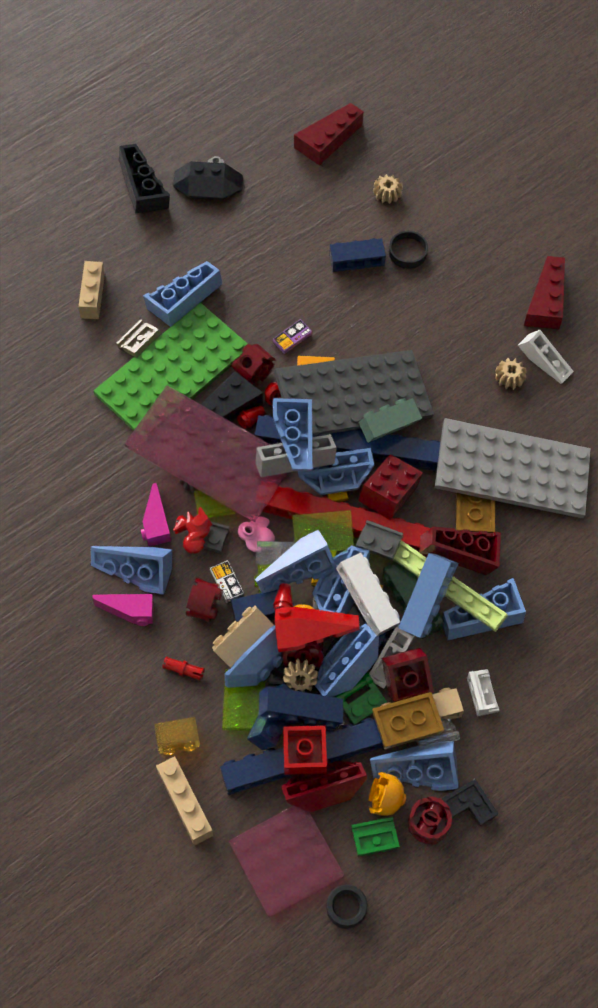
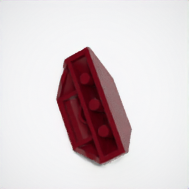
[281,761,367,812]

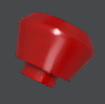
[265,382,282,406]

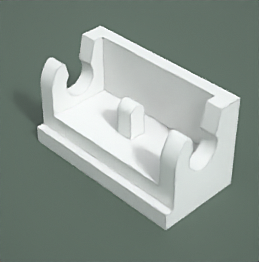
[467,669,499,716]

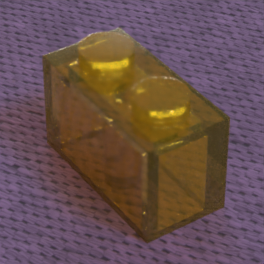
[154,717,200,755]

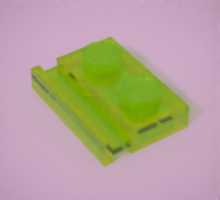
[194,486,236,518]

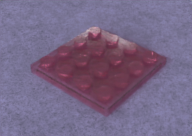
[229,806,344,918]

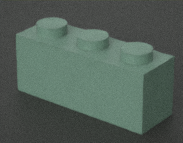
[359,398,422,443]

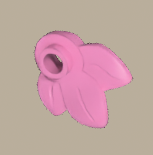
[238,517,275,553]

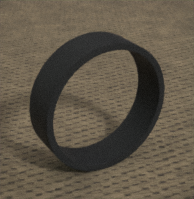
[389,230,428,269]

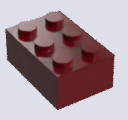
[358,454,423,519]

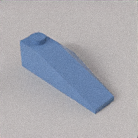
[273,398,313,471]

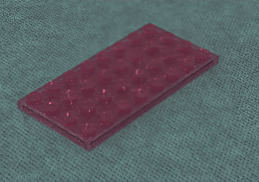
[125,385,288,522]

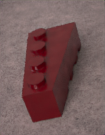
[294,103,364,166]
[524,256,565,329]
[420,527,501,575]

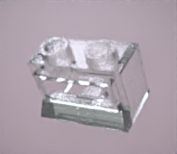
[255,541,296,565]

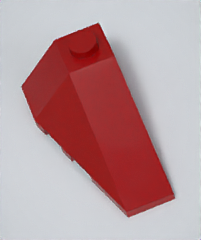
[275,607,360,652]

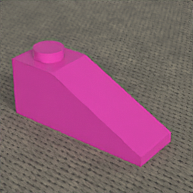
[141,483,171,547]
[92,594,154,626]

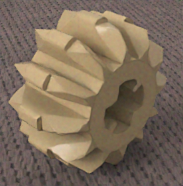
[373,174,403,204]
[495,358,526,390]
[283,659,318,692]

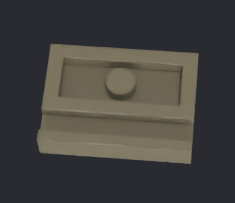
[116,319,161,358]

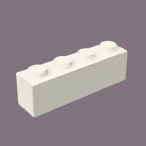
[336,553,400,636]

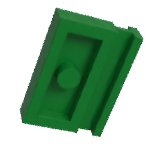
[351,817,400,857]

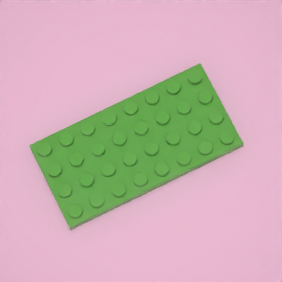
[94,303,248,440]

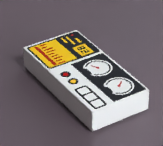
[210,560,244,603]

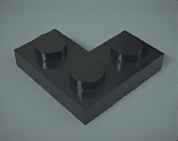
[442,779,498,826]

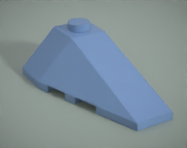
[255,530,337,593]
[91,546,172,594]
[370,740,459,791]

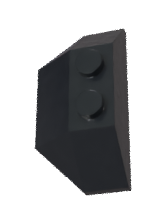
[173,161,243,200]

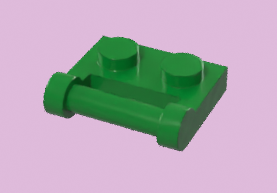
[334,673,388,725]

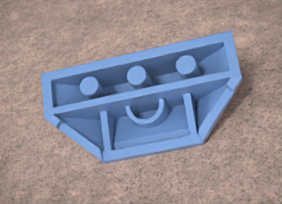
[297,448,374,495]
[312,546,370,614]
[315,624,379,697]
[225,625,283,688]

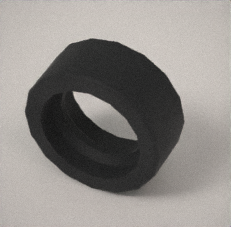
[326,884,368,929]

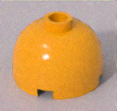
[368,772,406,816]

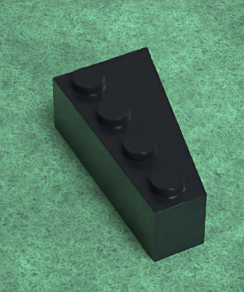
[118,144,170,214]
[184,372,263,442]

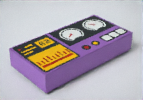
[273,319,312,354]

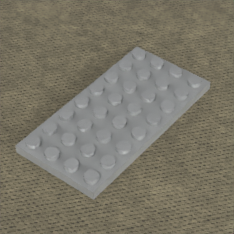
[435,418,591,518]

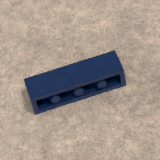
[259,686,343,730]

